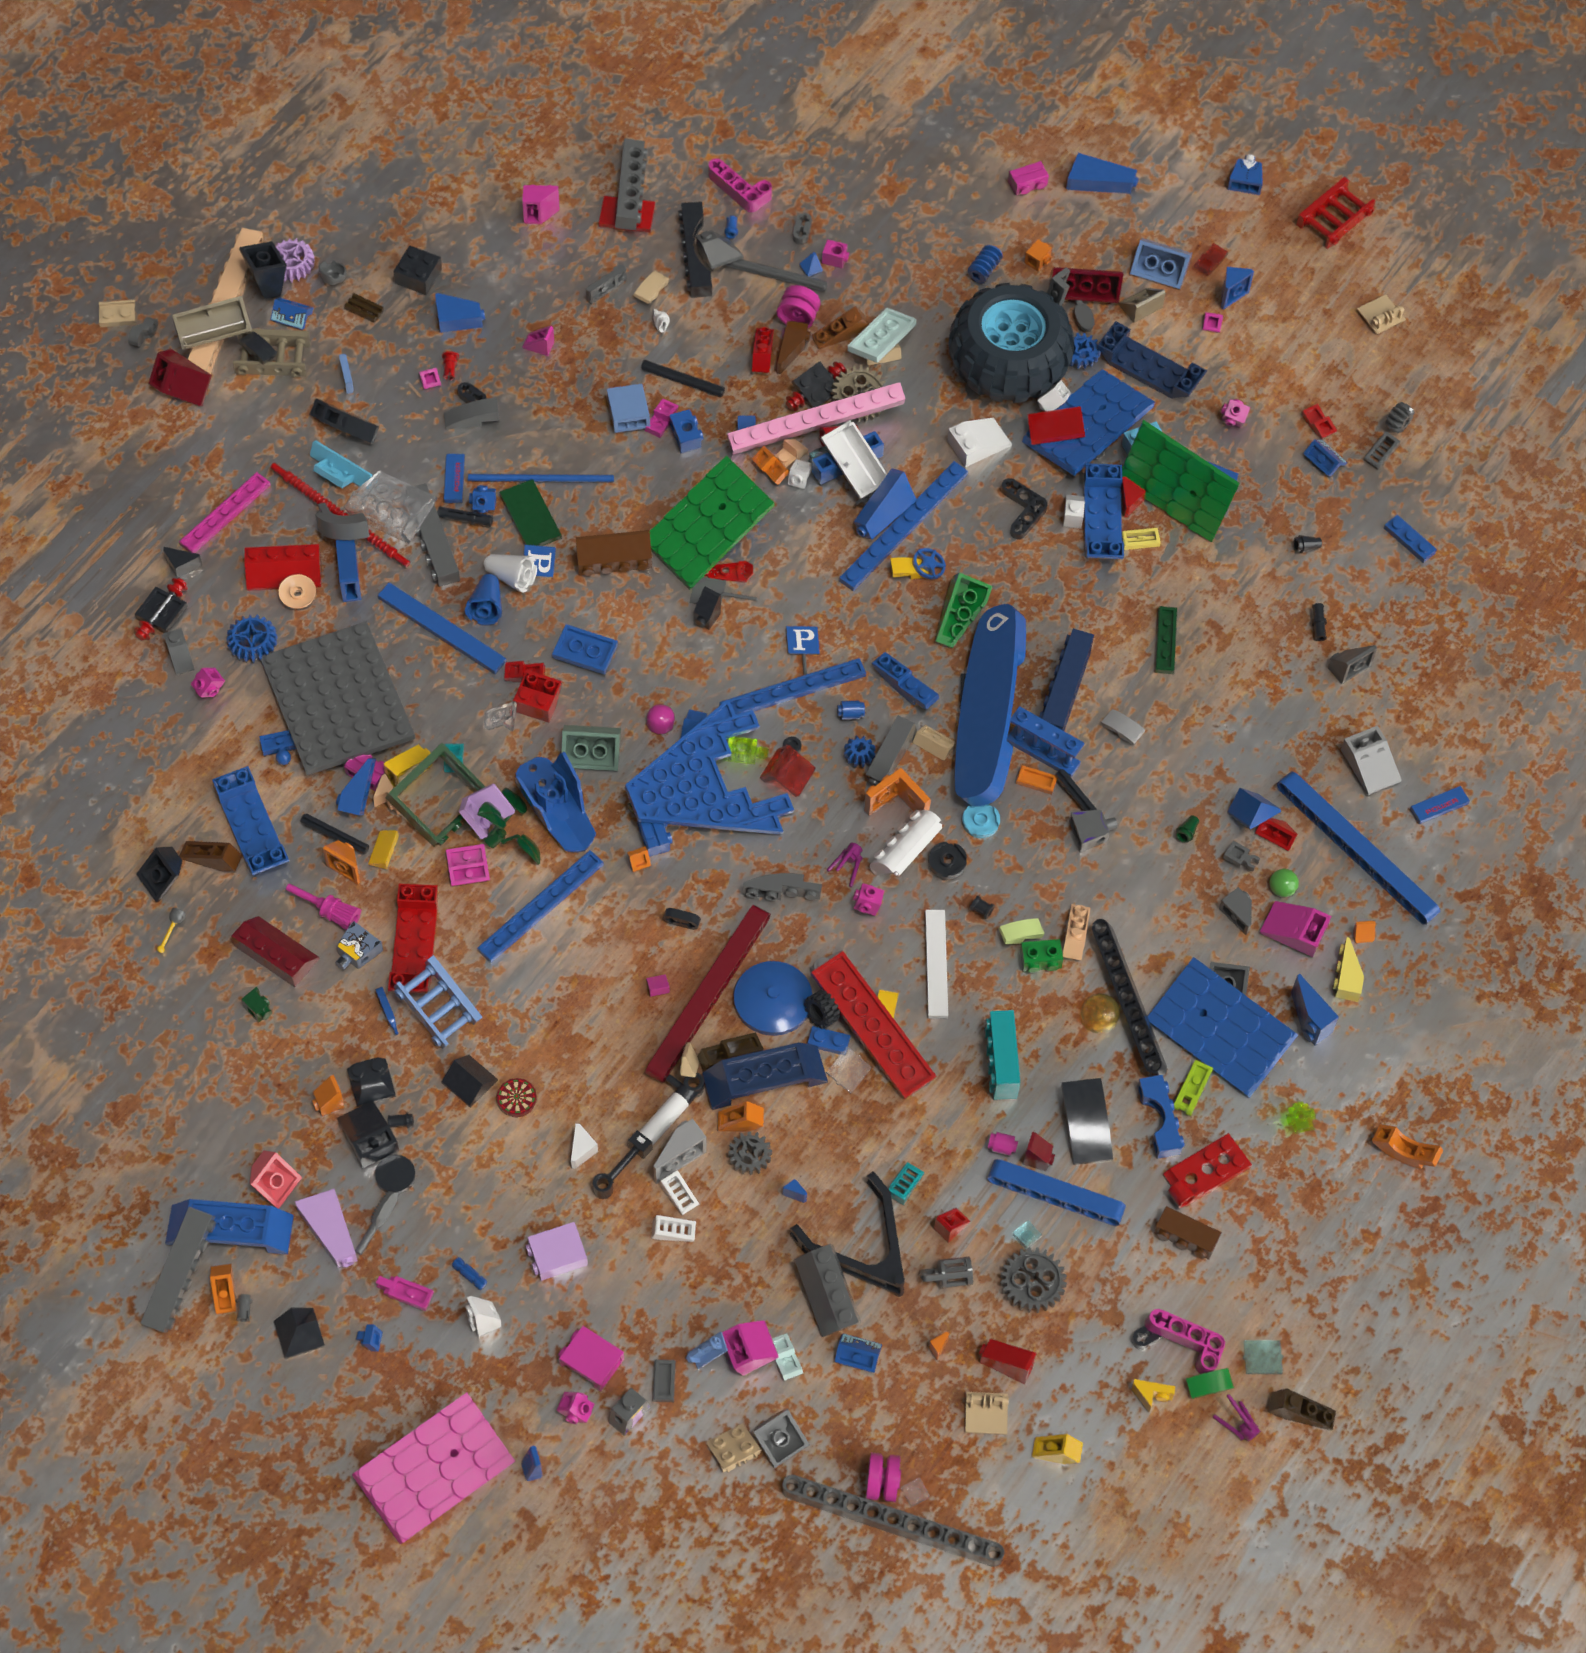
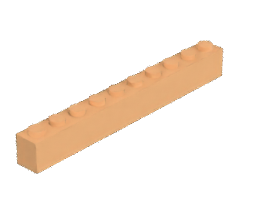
[188,228,264,374]

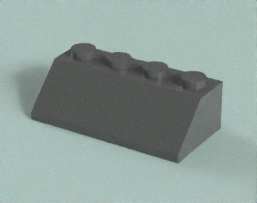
[794,1244,861,1337]

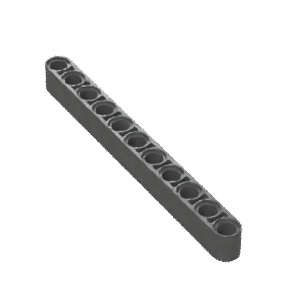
[782,1475,1005,1567]

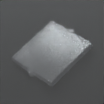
[826,1047,872,1094]

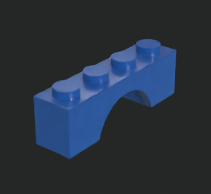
[812,431,884,485]
[1137,1075,1184,1159]

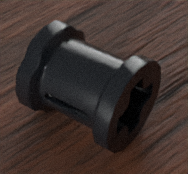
[969,895,995,920]

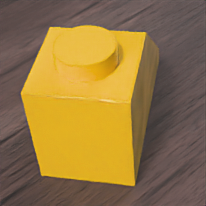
[1032,1434,1083,1464]

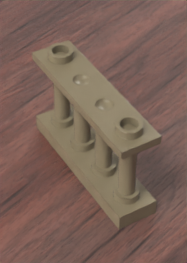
[233,329,311,377]

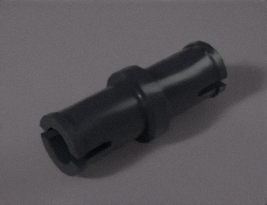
[1312,603,1327,641]

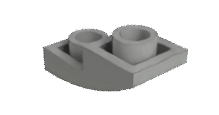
[1101,709,1145,744]

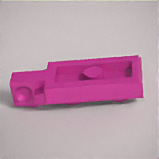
[376,1276,434,1311]

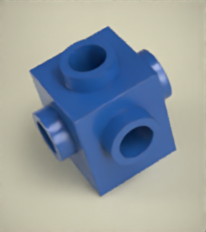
[469,485,496,513]

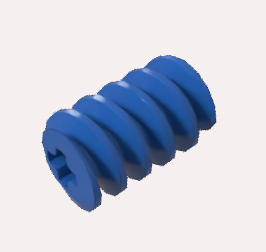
[968,245,1003,284]

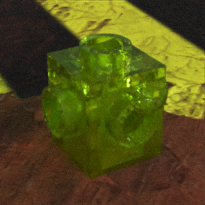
[1286,1102,1316,1134]

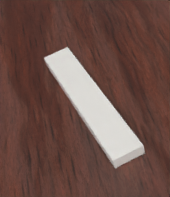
[925,910,948,1019]

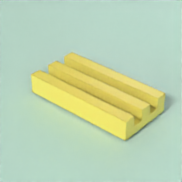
[1122,528,1161,550]

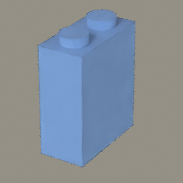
[607,384,650,433]

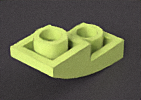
[999,918,1045,944]

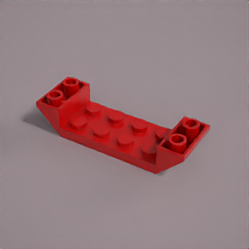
[388,883,438,993]

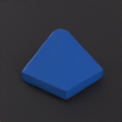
[799,252,823,277]

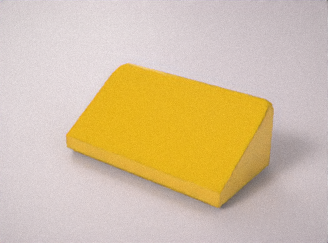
[368,830,399,869]

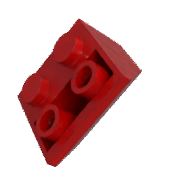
[513,670,562,723]

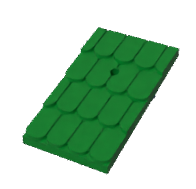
[1122,420,1239,542]
[649,455,775,590]

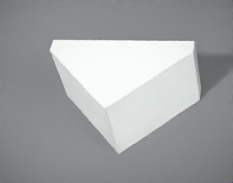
[571,1123,598,1169]

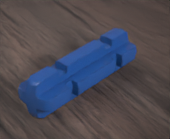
[452,1257,487,1290]

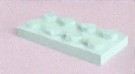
[848,308,916,363]

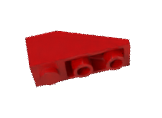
[752,327,774,373]

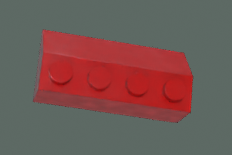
[245,544,322,591]

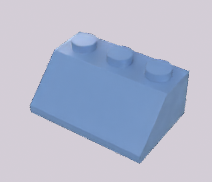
[1130,238,1193,289]

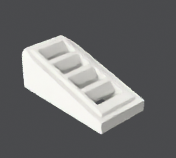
[659,1170,699,1215]
[651,1215,696,1242]

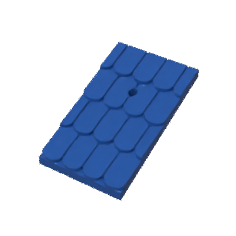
[1022,369,1155,476]
[1147,957,1298,1098]

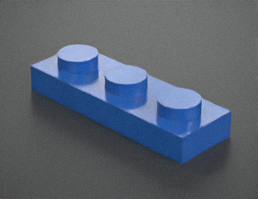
[1384,515,1437,563]

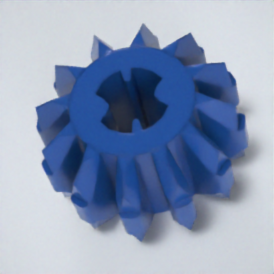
[844,735,876,768]

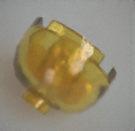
[1080,993,1120,1033]

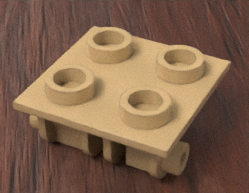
[1357,295,1406,334]
[965,1392,1009,1435]
[706,1423,761,1473]

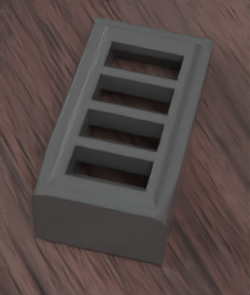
[1364,431,1400,469]

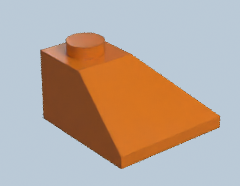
[323,840,360,885]

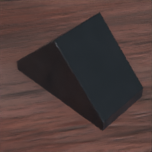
[163,547,202,578]

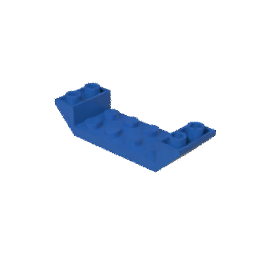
[1084,463,1124,559]
[212,766,289,875]
[165,1199,294,1255]

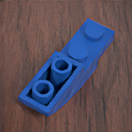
[872,652,939,710]

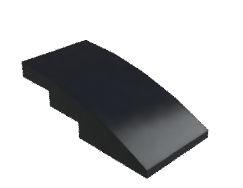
[1061,1078,1113,1165]

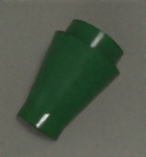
[1176,815,1200,843]

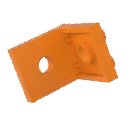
[864,768,931,816]

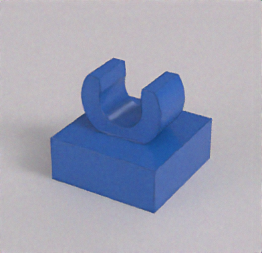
[356,1324,383,1352]

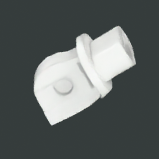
[652,309,669,332]

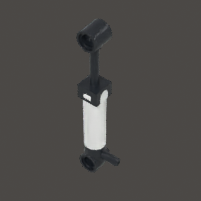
[593,1072,704,1199]

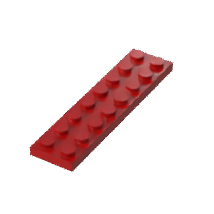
[811,951,937,1100]

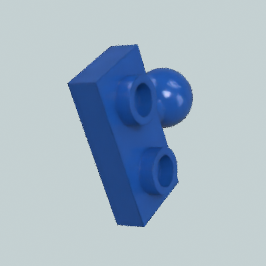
[259,730,296,765]

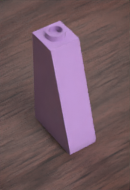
[295,1189,357,1267]

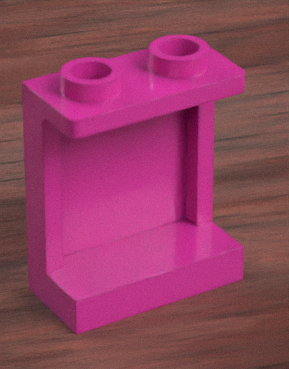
[558,1326,624,1392]

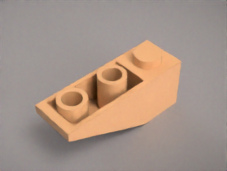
[1063,904,1090,960]

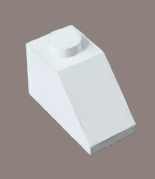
[1038,380,1071,412]
[1063,495,1085,529]

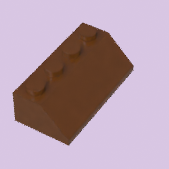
[576,530,652,576]

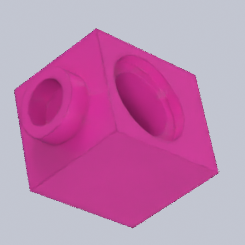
[822,239,850,268]

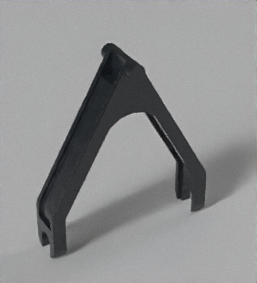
[790,1171,905,1297]

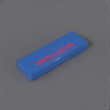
[444,454,465,503]
[1410,786,1470,824]

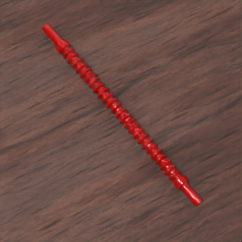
[270,462,411,568]

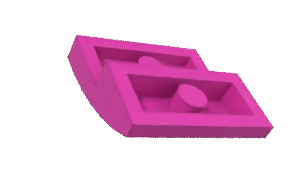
[446,844,490,886]

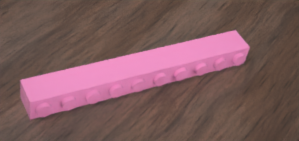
[727,382,905,455]

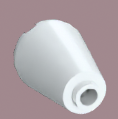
[484,554,537,592]

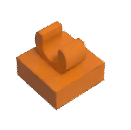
[627,846,651,872]

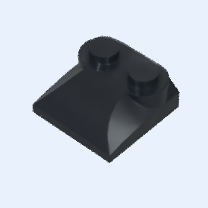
[347,1057,396,1107]

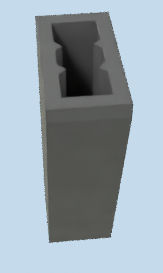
[866,715,917,786]

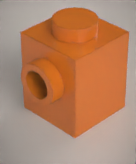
[1024,239,1052,272]

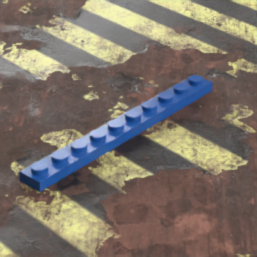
[839,461,968,591]

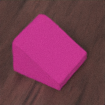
[1202,312,1223,333]
[418,368,441,389]
[646,974,670,997]

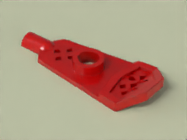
[705,560,753,583]

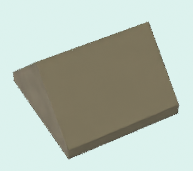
[1119,288,1165,323]

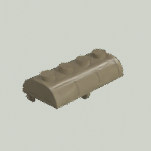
[172,296,252,350]

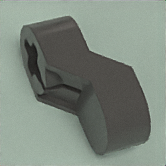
[128,317,158,346]

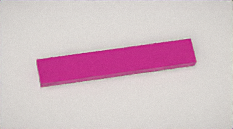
[179,472,271,553]

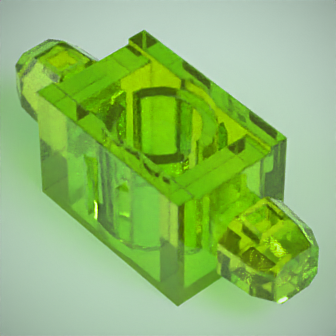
[727,737,769,765]

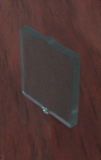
[1243,1340,1284,1374]

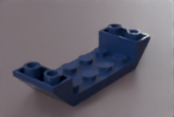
[1097,321,1207,399]
[702,1042,828,1110]

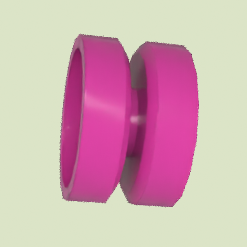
[776,285,821,328]
[866,1452,901,1502]

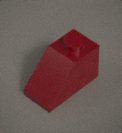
[1023,1132,1056,1171]

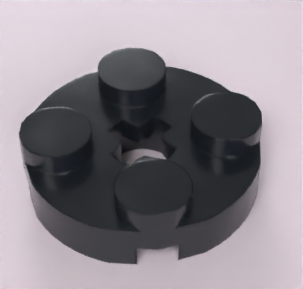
[928,842,967,881]

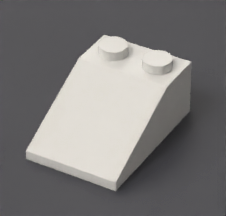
[947,418,1012,467]

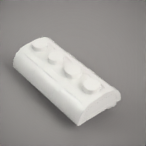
[821,421,887,499]
[870,810,942,876]

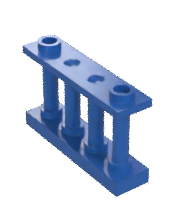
[1007,706,1085,777]

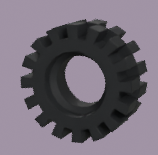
[804,990,840,1029]

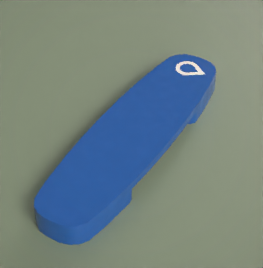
[955,604,1026,807]

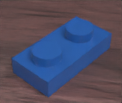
[808,1026,851,1056]

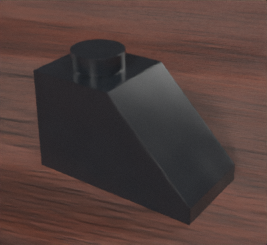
[693,586,721,630]

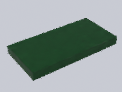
[499,479,562,546]

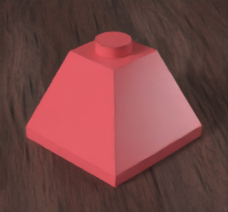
[250,1150,302,1209]

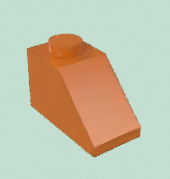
[312,1075,345,1116]
[718,1101,764,1132]
[210,1264,237,1314]

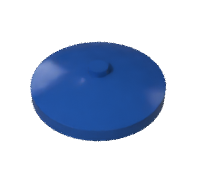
[734,961,812,1036]

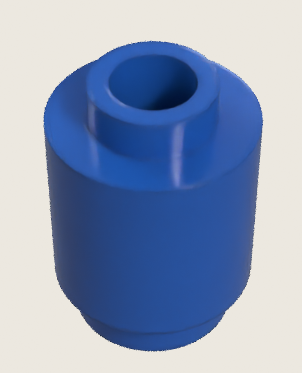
[837,700,865,720]

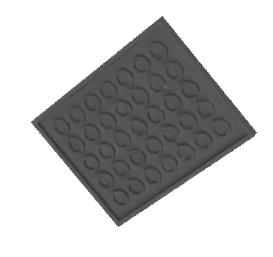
[261,621,416,775]

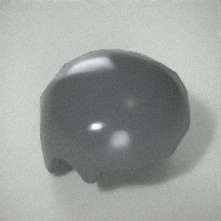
[319,260,347,285]

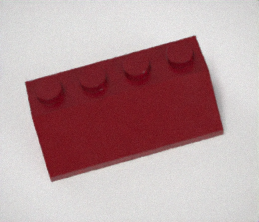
[1049,267,1124,303]
[231,916,320,987]

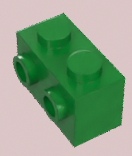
[1020,939,1063,973]

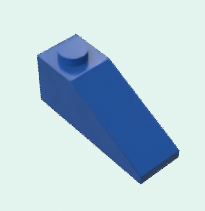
[336,758,376,815]

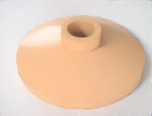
[279,574,316,609]

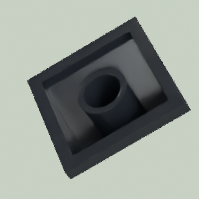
[441,1055,498,1108]

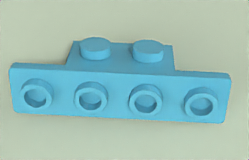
[310,440,373,490]

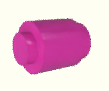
[988,1132,1018,1156]

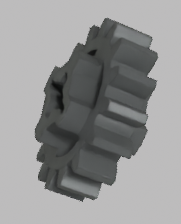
[728,1131,772,1175]

